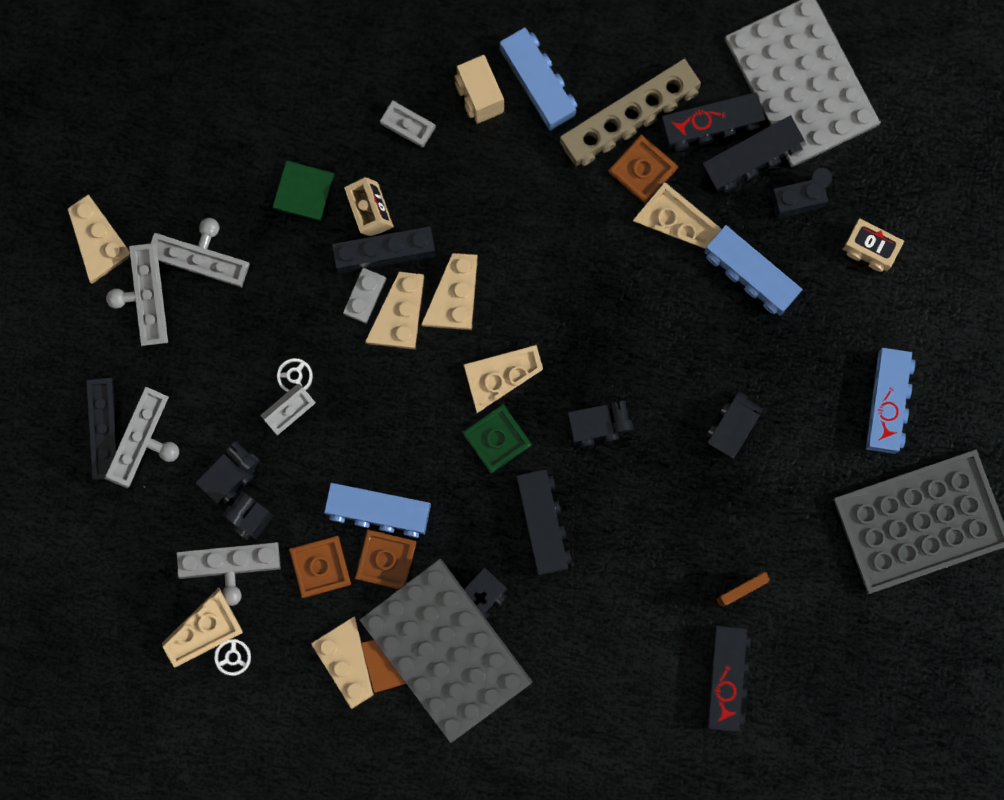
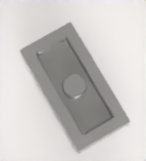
[380,101,435,148]
[343,268,386,324]
[261,383,315,435]

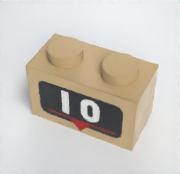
[344,177,393,237]
[843,218,904,272]

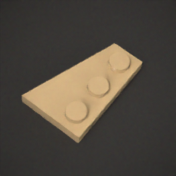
[633,183,722,249]
[68,195,130,284]
[422,253,477,330]
[365,272,424,349]
[464,345,543,413]
[162,588,243,668]
[312,616,374,709]

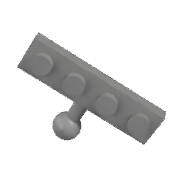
[151,218,250,287]
[106,243,168,346]
[104,387,179,489]
[177,543,280,606]

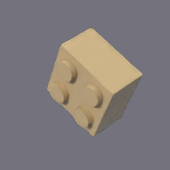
[454,55,504,123]

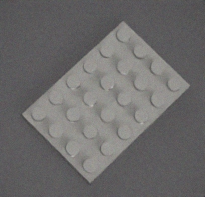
[725,0,880,167]

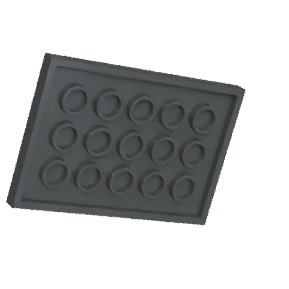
[833,450,1004,594]
[360,559,532,743]

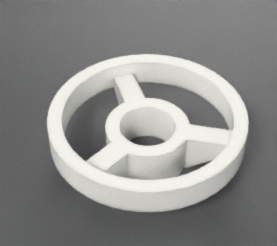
[277,359,313,392]
[215,639,251,675]

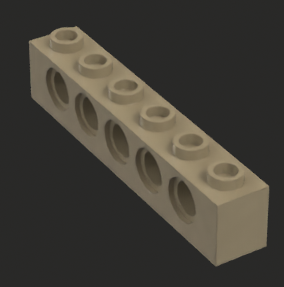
[560,59,701,167]

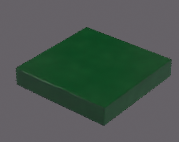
[273,161,334,222]
[462,404,532,474]

